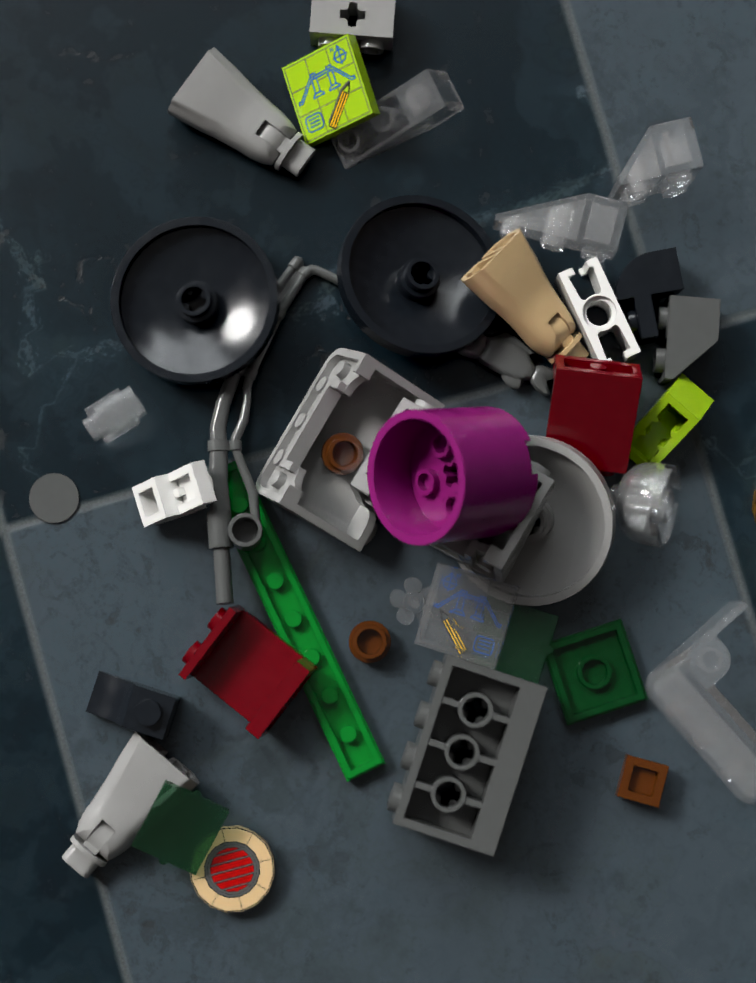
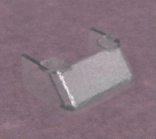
[645,600,756,805]

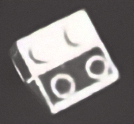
[608,116,704,208]

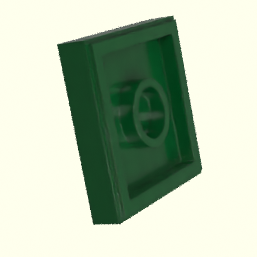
[540,619,648,726]

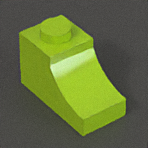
[629,373,714,474]

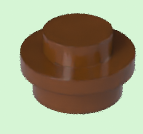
[321,433,364,475]
[349,621,391,663]

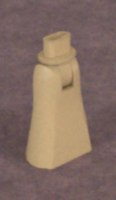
[461,228,589,364]

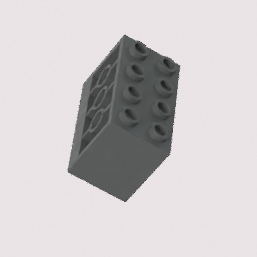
[387,654,548,857]

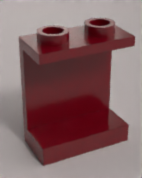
[545,354,643,476]
[178,605,318,739]

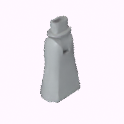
[168,47,316,177]
[62,731,200,879]

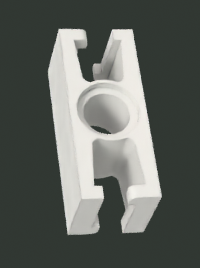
[554,256,641,362]

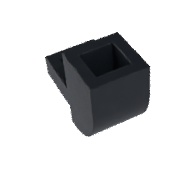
[613,247,684,345]

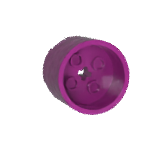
[367,406,538,545]

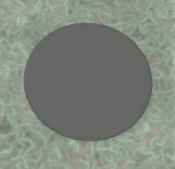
[29,473,79,523]

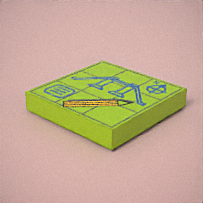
[282,34,380,147]

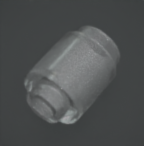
[82,385,148,444]

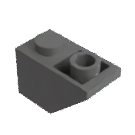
[652,295,721,385]

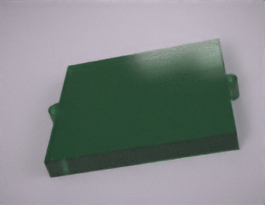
[468,594,559,684]
[131,779,229,875]

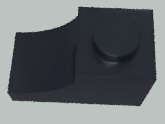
[86,671,181,740]

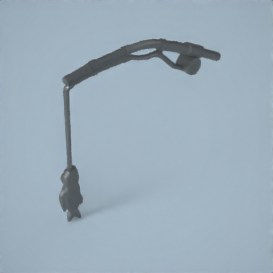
[206,256,553,605]

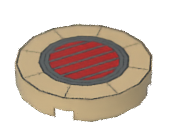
[190,825,275,912]

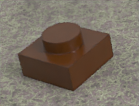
[615,754,669,808]

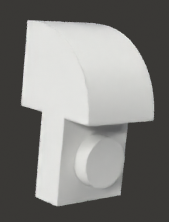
[132,460,217,528]

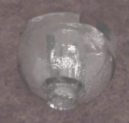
[610,462,681,548]

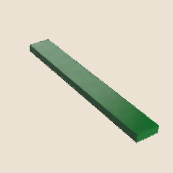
[228,461,386,782]

